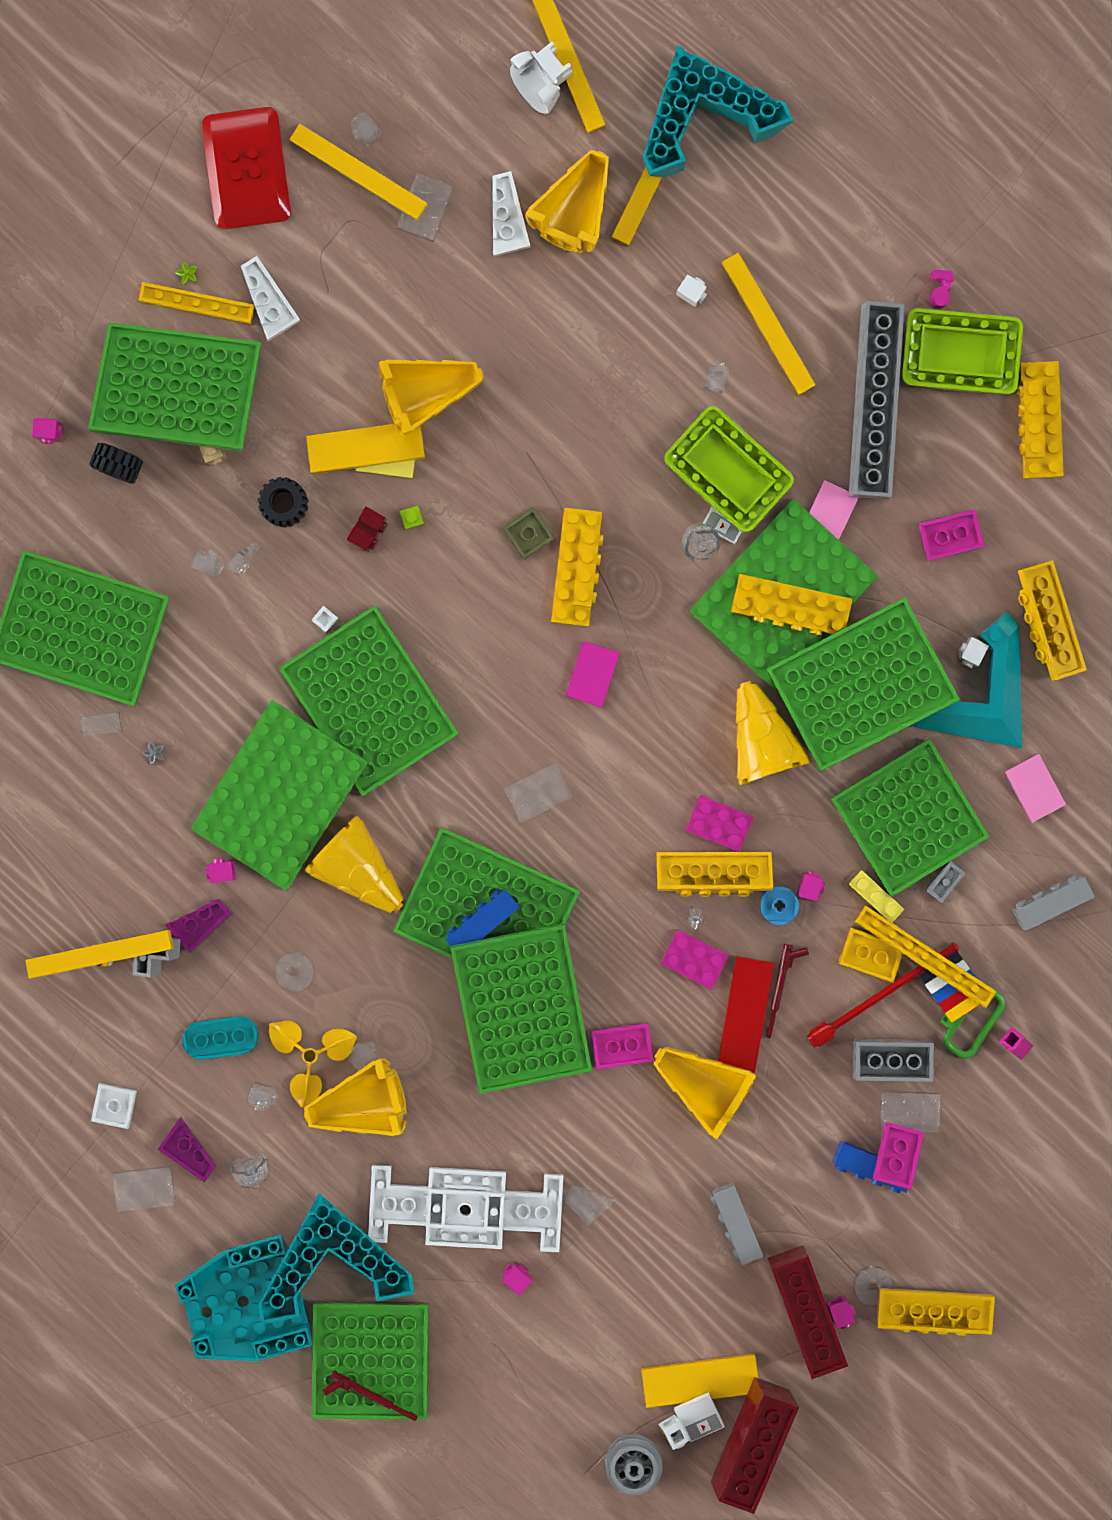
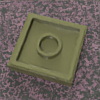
[502,507,555,560]

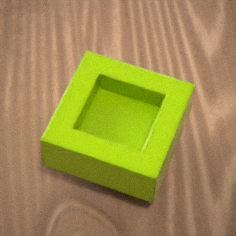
[400,505,424,530]

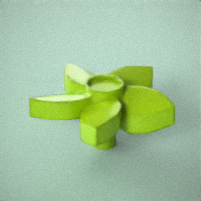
[175,262,197,285]

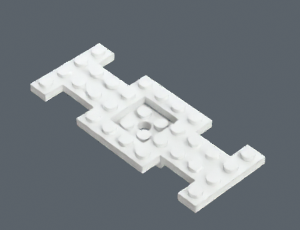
[368,1164,563,1252]

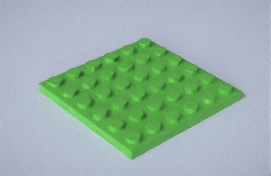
[830,739,990,897]
[312,1302,429,1420]

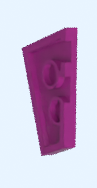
[165,899,233,953]
[158,1117,217,1183]

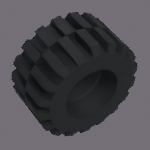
[89,443,143,484]
[258,477,309,528]

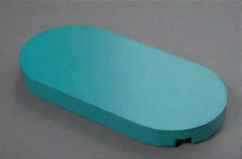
[182,1016,259,1060]

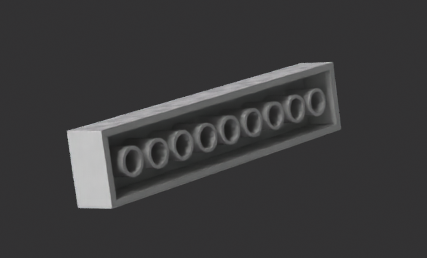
[849,301,904,500]

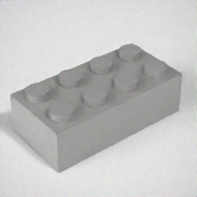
[853,1039,934,1082]

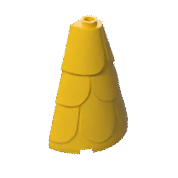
[525,149,609,253]
[379,359,484,435]
[736,681,812,786]
[305,815,404,913]
[654,1047,757,1139]
[304,1058,407,1136]

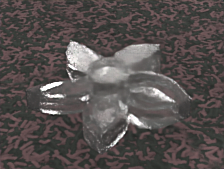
[686,906,705,929]

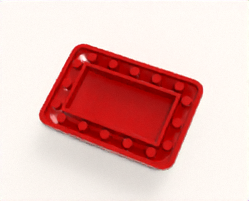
[202,107,291,229]

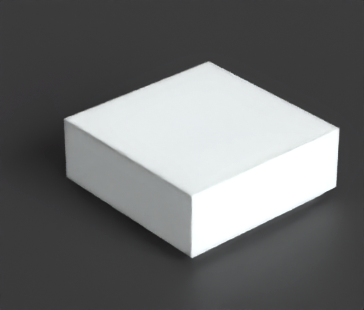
[311,606,339,633]

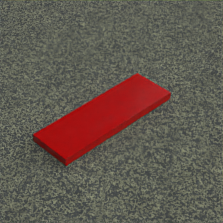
[718,956,774,1073]

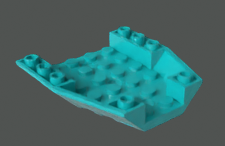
[175,1234,312,1361]

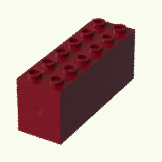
[768,1245,848,1379]
[711,1377,799,1514]

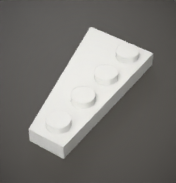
[493,171,530,257]
[241,256,300,341]

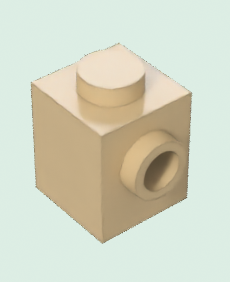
[199,446,227,466]

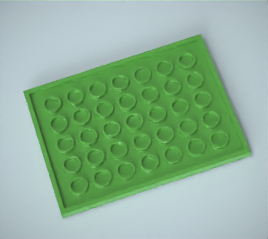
[88,322,262,452]
[689,498,878,689]
[0,550,170,707]
[767,597,960,772]
[279,605,459,797]
[191,700,369,891]
[393,827,580,959]
[450,923,592,1094]

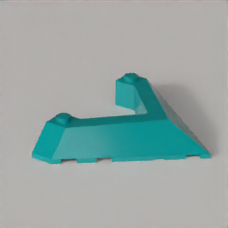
[642,45,793,177]
[911,611,1022,748]
[258,1193,415,1325]

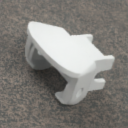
[510,42,573,115]

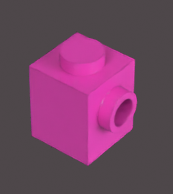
[32,418,63,444]
[206,858,236,883]
[797,871,825,901]
[999,1027,1034,1060]
[502,1262,532,1296]
[827,1296,856,1329]

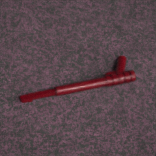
[766,944,809,1038]
[322,1370,418,1421]

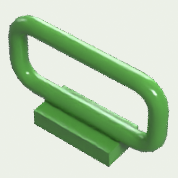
[940,986,1005,1059]

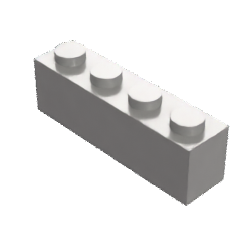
[1012,874,1095,931]
[710,1182,764,1266]

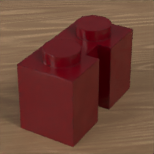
[347,506,388,552]

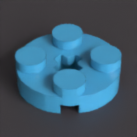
[760,886,799,925]

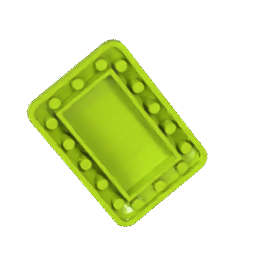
[902,308,1023,395]
[664,406,794,532]

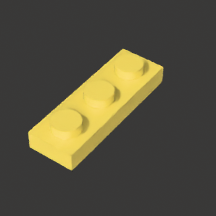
[849,870,904,923]

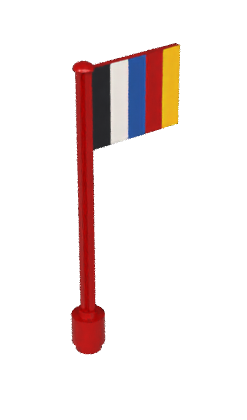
[806,942,980,1048]

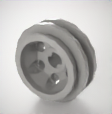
[605,1434,662,1496]

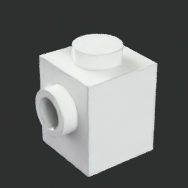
[676,274,707,307]
[958,637,989,668]

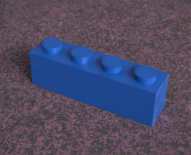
[445,889,520,946]
[832,1140,908,1193]

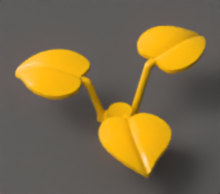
[269,1021,357,1108]

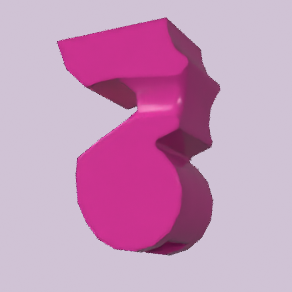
[930,269,955,309]

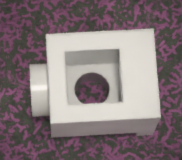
[658,1415,690,1450]

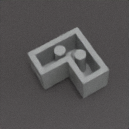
[133,938,180,978]

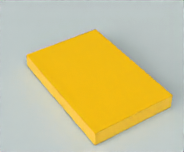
[838,927,903,983]

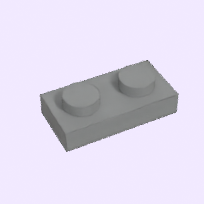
[926,861,965,903]

